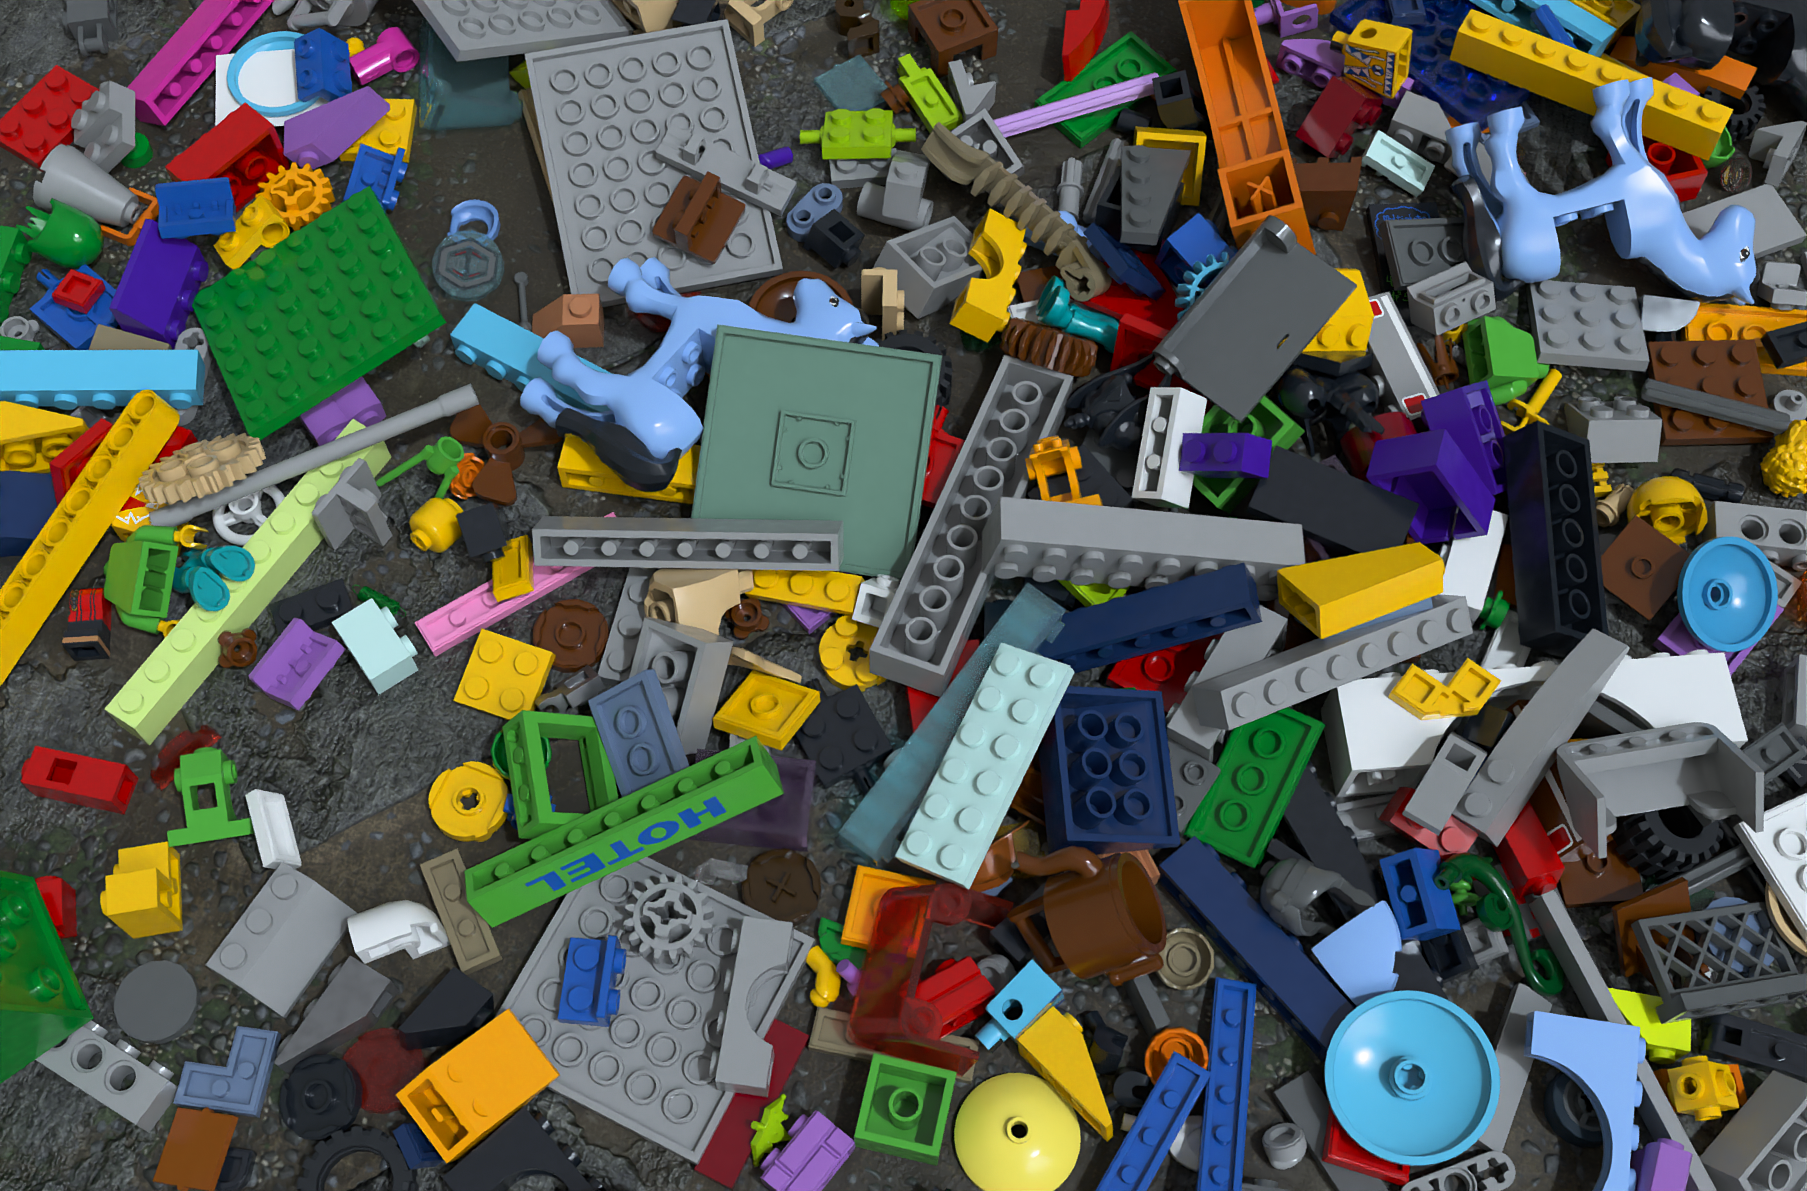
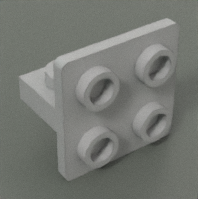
[312,458,392,550]

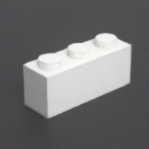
[1132,387,1207,509]
[1438,510,1509,626]

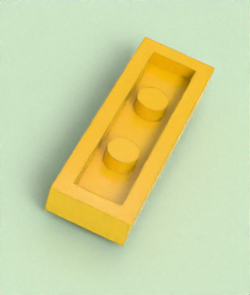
[745,569,865,616]

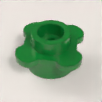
[1478,590,1510,631]

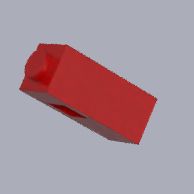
[21,746,139,815]
[1492,800,1565,897]

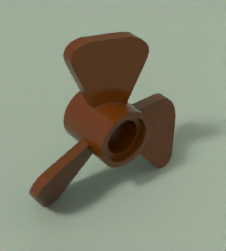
[450,404,564,506]

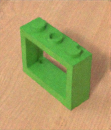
[502,710,618,839]

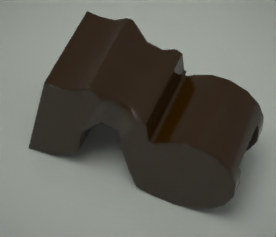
[835,0,880,61]

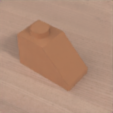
[532,294,605,348]

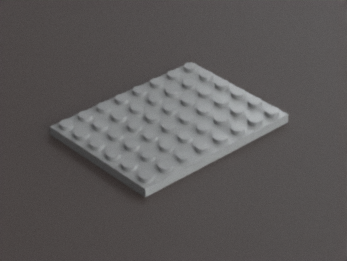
[525,19,783,307]

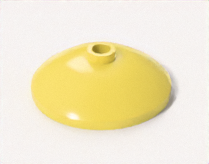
[954,1073,1081,1191]

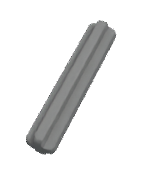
[1083,138,1129,224]

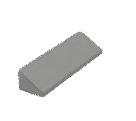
[1473,982,1552,1152]

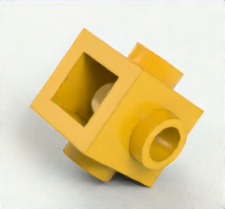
[1667,1056,1739,1121]

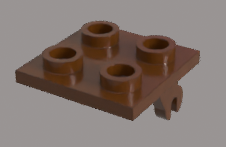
[1612,877,1711,997]

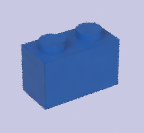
[1379,848,1461,941]

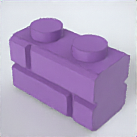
[760,1110,855,1191]

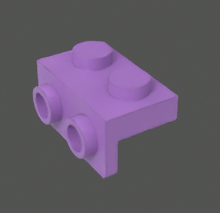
[249,618,345,710]

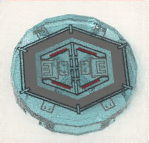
[432,230,504,302]

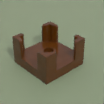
[908,0,998,78]

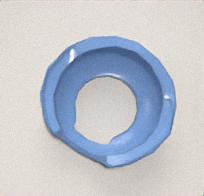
[447,199,500,250]

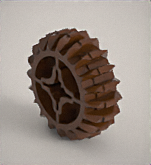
[1000,317,1098,377]

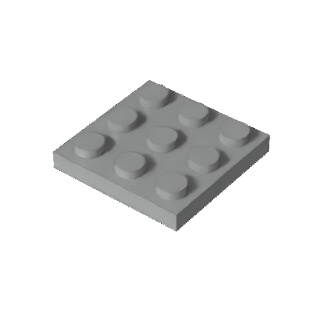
[1526,280,1650,372]

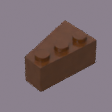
[1292,157,1362,232]

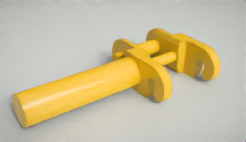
[1501,369,1562,436]

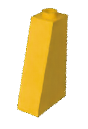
[1277,542,1445,639]

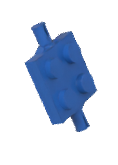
[29,264,119,350]

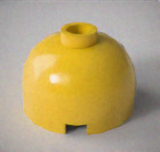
[1627,476,1708,545]

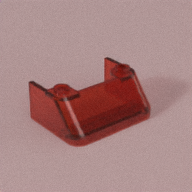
[847,883,1014,1077]

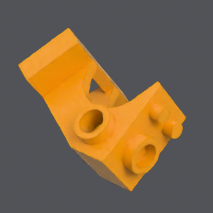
[1025,435,1103,506]

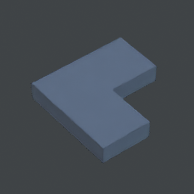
[173,1026,281,1118]

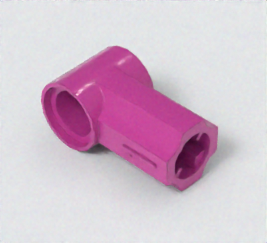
[349,27,420,85]

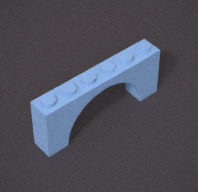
[1524,1011,1646,1191]

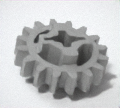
[624,873,714,965]

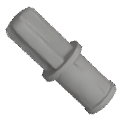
[1056,157,1084,221]

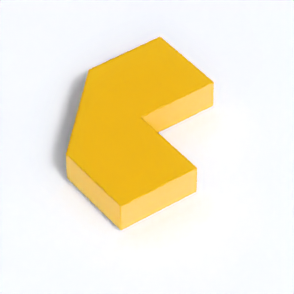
[1388,658,1501,721]

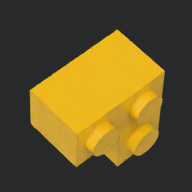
[100,841,183,939]

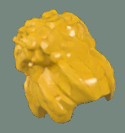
[1760,420,1807,498]

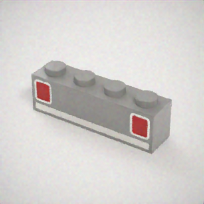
[1365,292,1440,433]

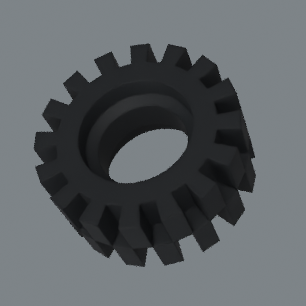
[1702,86,1766,142]

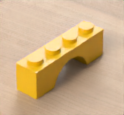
[950,208,1027,343]

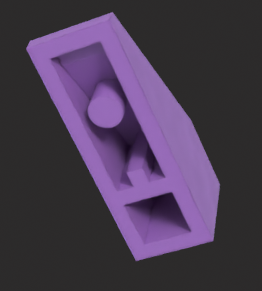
[284,86,390,170]

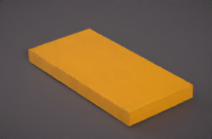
[1680,302,1807,377]

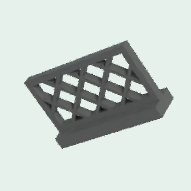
[1631,901,1807,1024]

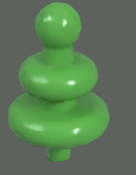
[1449,879,1479,916]

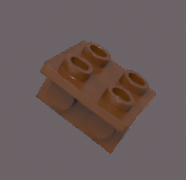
[652,171,746,264]

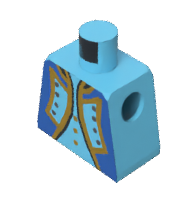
[975,960,1065,1053]

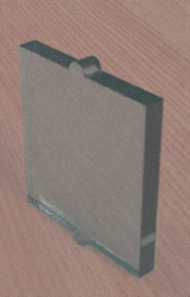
[814,54,887,111]

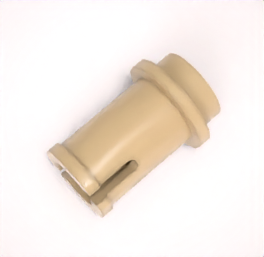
[1595,484,1634,527]

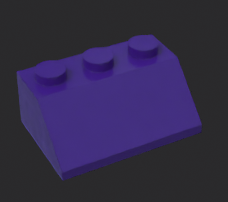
[109,219,209,350]
[1421,380,1507,495]

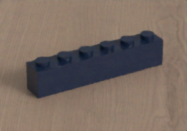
[1023,563,1262,673]
[1158,836,1357,1062]

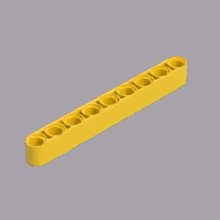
[0,389,180,686]

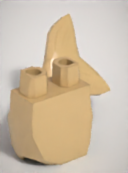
[644,568,802,684]

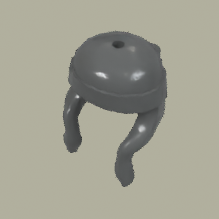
[1260,857,1375,936]

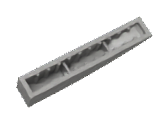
[1452,628,1630,847]

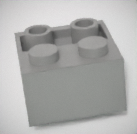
[1564,396,1662,463]

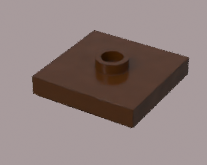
[1601,515,1690,622]
[1557,840,1644,908]

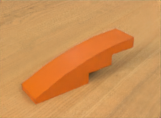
[1610,36,1757,99]

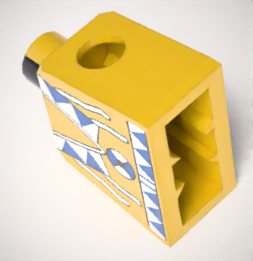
[1330,19,1413,99]

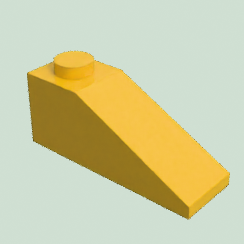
[1017,1006,1113,1142]

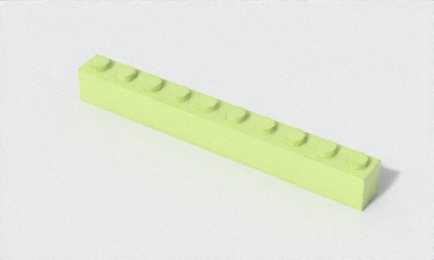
[105,419,391,746]

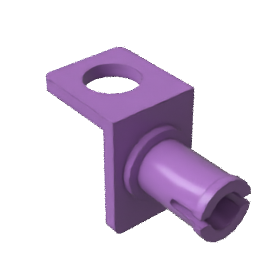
[1254,0,1318,38]

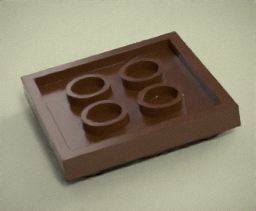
[1647,339,1774,446]

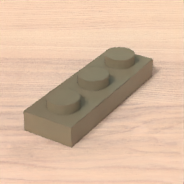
[420,848,503,975]

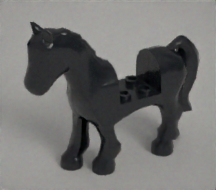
[1634,0,1807,122]

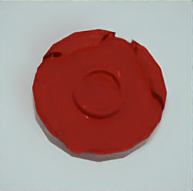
[343,1028,427,1114]

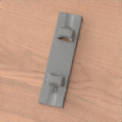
[655,123,797,216]

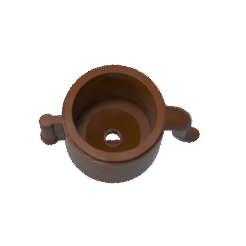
[1007,846,1167,987]

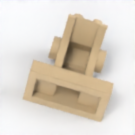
[724,0,794,47]

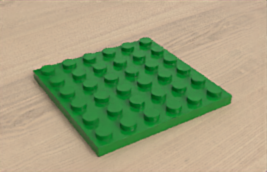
[192,185,447,440]

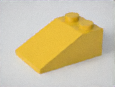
[0,401,89,474]

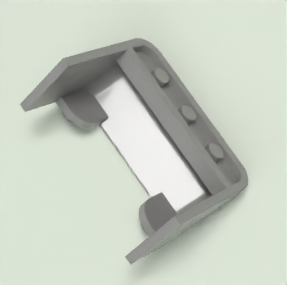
[1556,722,1764,859]

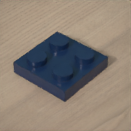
[1083,223,1166,301]

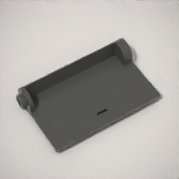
[1152,215,1357,424]

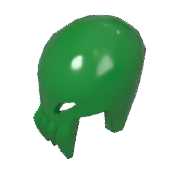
[16,198,104,270]

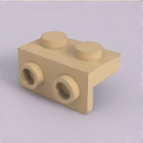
[861,267,904,341]

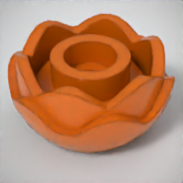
[448,453,485,499]

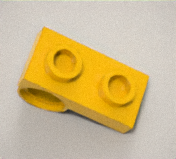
[213,194,290,270]

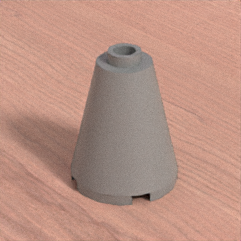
[33,144,141,227]

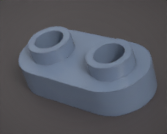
[786,183,843,242]

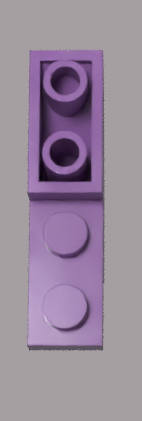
[1276,39,1415,109]

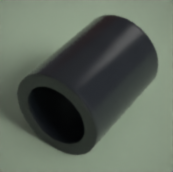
[1116,107,1153,136]

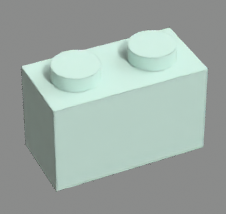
[332,598,418,695]

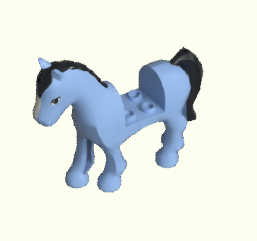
[1445,77,1760,306]
[520,257,879,492]

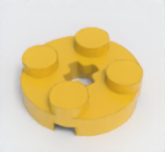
[819,615,886,692]
[428,761,510,842]

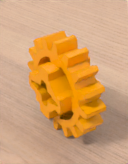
[255,162,335,231]

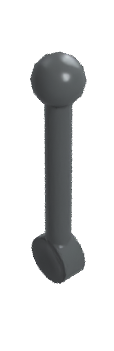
[514,272,532,332]

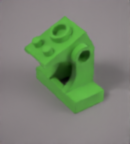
[167,747,255,847]

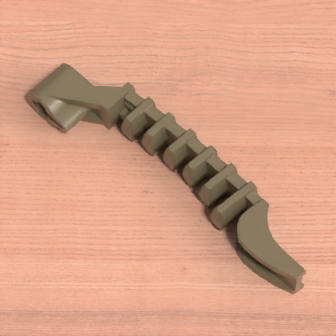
[921,122,1112,302]

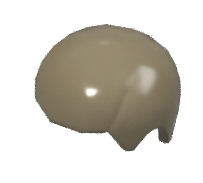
[1155,927,1214,991]

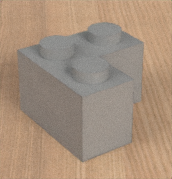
[942,109,1025,183]

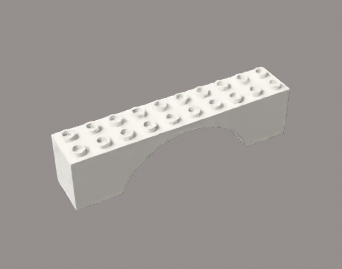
[1320,650,1748,797]

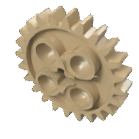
[138,433,266,505]

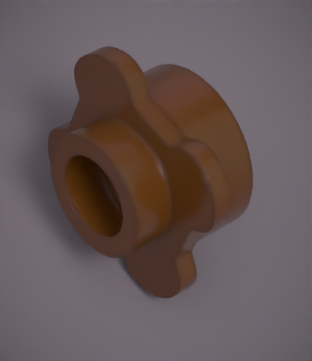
[880,80,910,115]
[725,598,769,639]
[218,628,257,668]

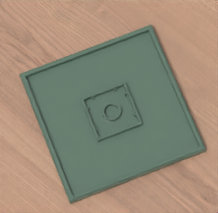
[691,324,943,580]

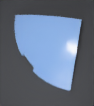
[1311,900,1402,1006]

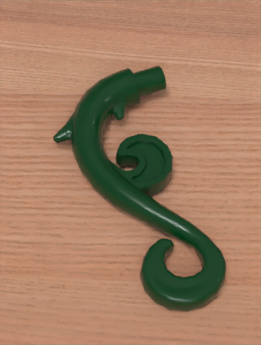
[1434,852,1565,997]

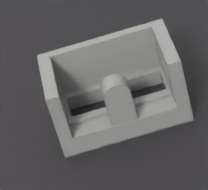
[1407,261,1496,336]

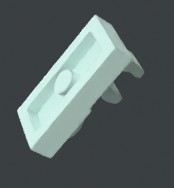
[1361,130,1435,197]

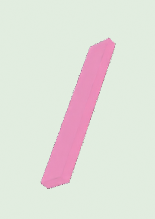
[415,512,616,657]

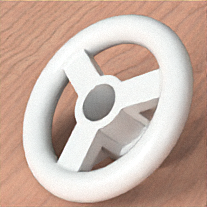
[212,485,285,546]

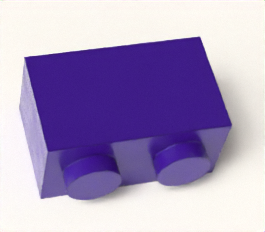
[1179,433,1272,478]

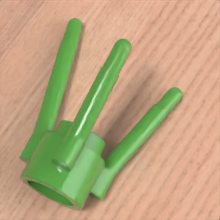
[376,436,464,499]

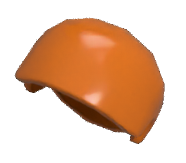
[1144,1026,1209,1086]

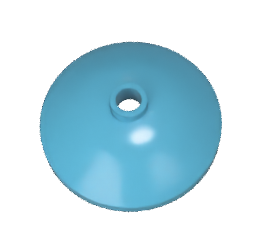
[227,31,320,117]

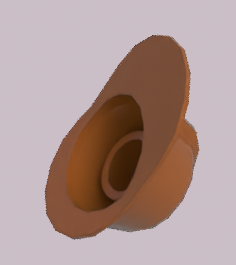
[968,820,1030,894]

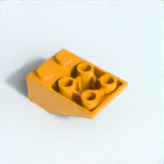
[396,1008,560,1164]

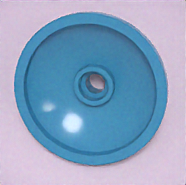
[1677,536,1778,652]

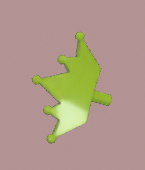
[750,1094,792,1167]

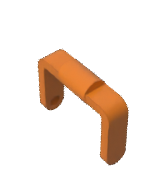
[100,187,159,246]

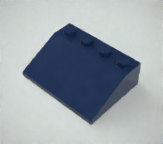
[1038,686,1180,855]

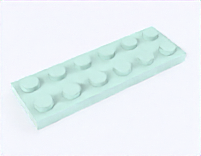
[895,642,1074,890]

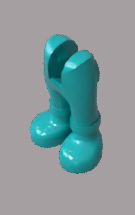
[1036,275,1120,353]
[172,545,255,611]

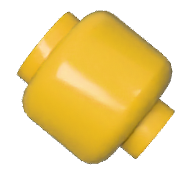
[409,498,464,553]

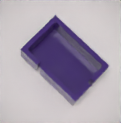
[1366,429,1495,544]

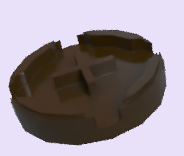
[741,848,822,927]

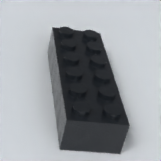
[1503,420,1609,658]

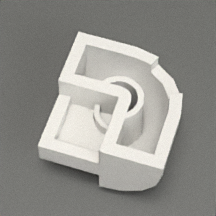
[347,900,451,964]

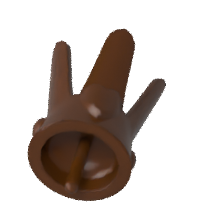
[1416,335,1459,390]

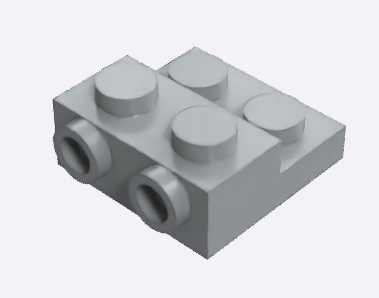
[71,80,135,173]

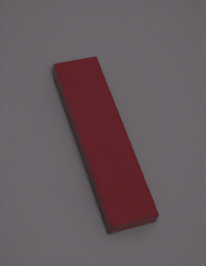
[694,1019,810,1191]

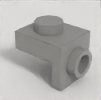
[1757,261,1807,310]

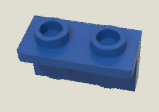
[557,935,627,1027]

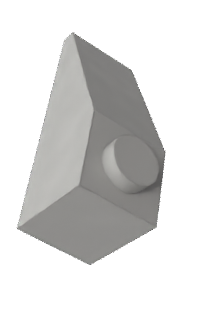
[882,150,930,222]

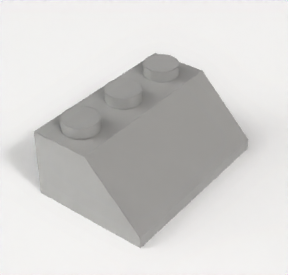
[629,617,734,755]
[206,862,358,1018]
[1699,1070,1807,1191]

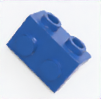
[294,28,352,102]
[342,143,408,211]
[155,177,236,239]

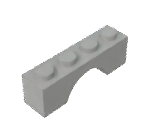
[709,916,794,1097]

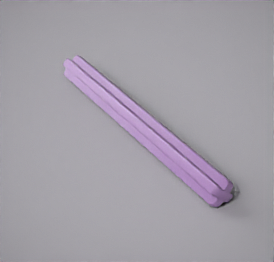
[993,72,1159,137]

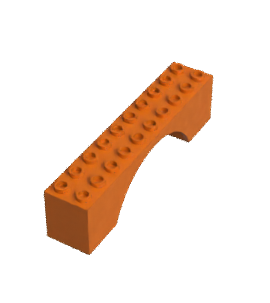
[1178,0,1316,255]

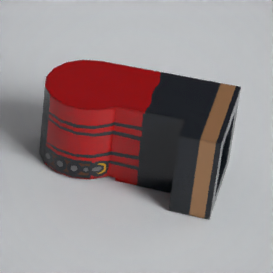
[62,587,112,661]

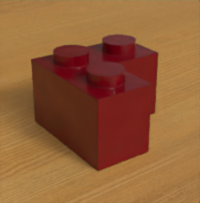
[1295,76,1384,158]

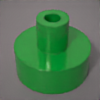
[120,132,153,168]

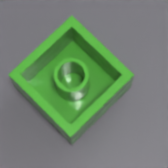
[854,1053,957,1166]

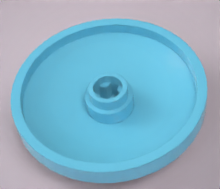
[1324,990,1500,1166]

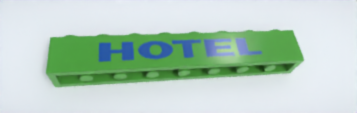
[464,736,784,928]

